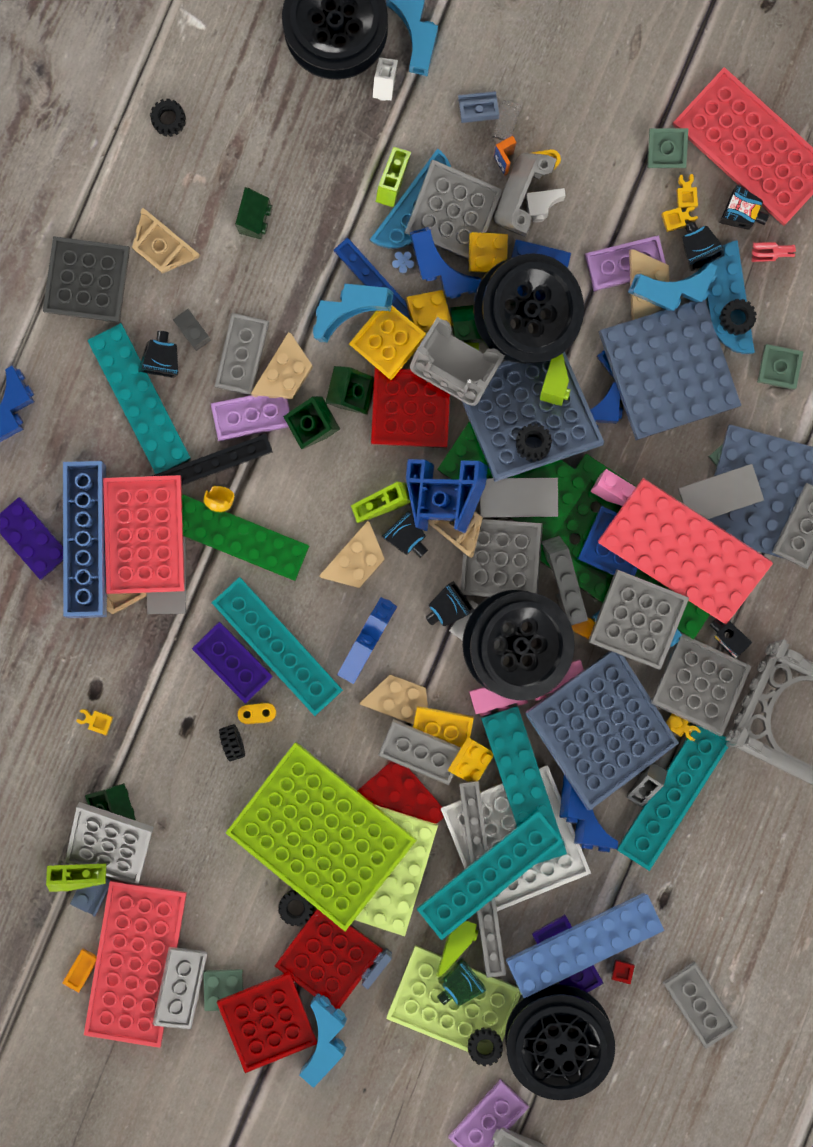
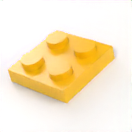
[468,232,508,273]
[405,290,453,333]
[448,737,493,782]

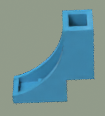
[386,0,438,76]
[628,263,718,311]
[313,284,394,343]
[299,993,347,1088]

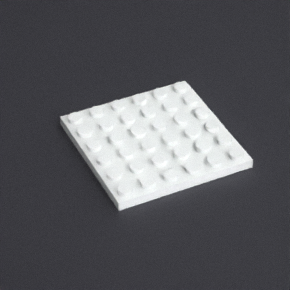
[441,765,591,911]

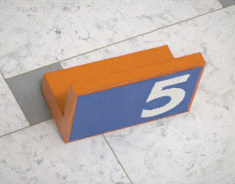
[494,135,516,176]

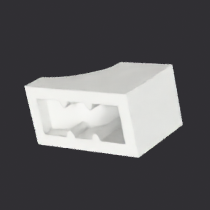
[373,57,398,101]
[525,188,565,222]

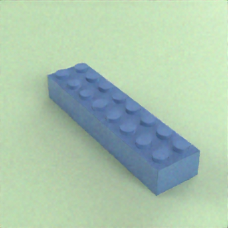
[63,461,107,618]
[505,893,665,998]

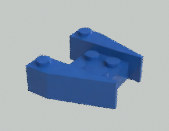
[406,459,488,533]

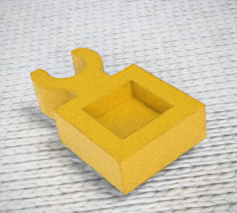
[676,174,698,209]
[661,206,698,232]
[76,709,113,735]
[666,714,701,741]

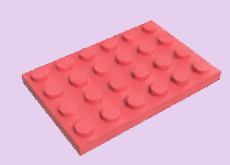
[103,475,185,594]

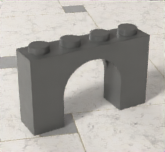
[541,536,588,625]

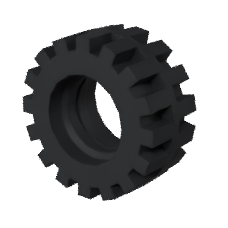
[150,99,186,137]
[719,299,757,335]
[516,423,552,462]
[219,724,245,762]
[278,890,314,926]
[468,1027,503,1067]

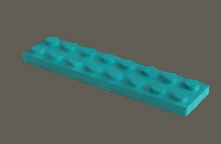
[87,323,191,474]
[211,577,343,716]
[481,706,567,864]
[616,725,728,871]
[417,810,564,940]

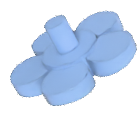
[392,251,414,273]

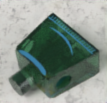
[437,958,486,1006]

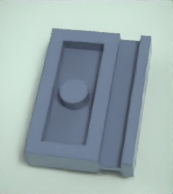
[458,91,499,123]
[70,878,110,917]
[362,948,392,989]

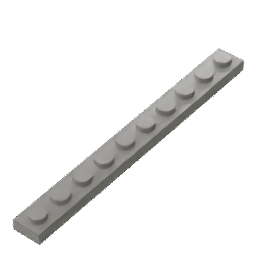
[459,781,506,978]

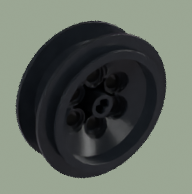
[282,0,388,80]
[473,253,584,364]
[462,590,575,700]
[505,984,615,1100]

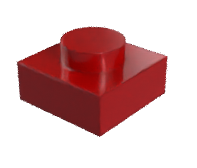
[611,959,635,984]

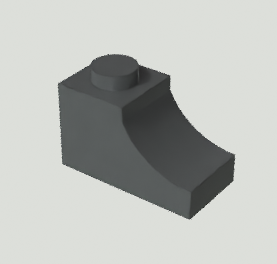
[173,309,211,351]
[626,763,668,807]

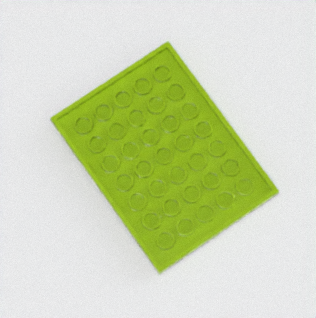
[226,742,417,931]

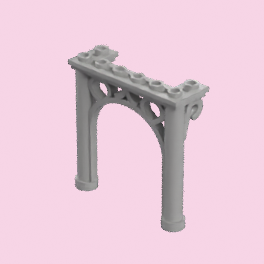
[726,639,813,785]

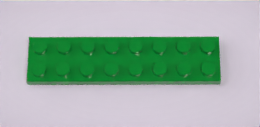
[182,494,310,581]

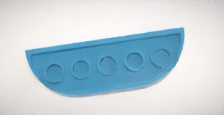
[370,149,451,249]
[706,240,755,354]

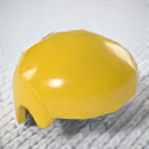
[204,486,235,512]

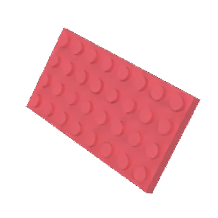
[672,67,813,226]
[598,478,773,624]
[84,880,187,1048]

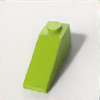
[375,147,411,208]
[540,353,571,406]
[351,482,411,523]
[46,864,107,892]
[436,921,479,977]

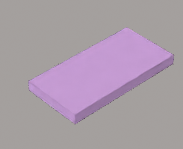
[584,235,666,291]
[211,395,290,442]
[448,1079,529,1147]

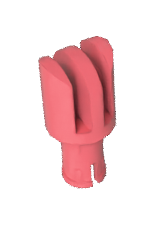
[751,242,796,262]

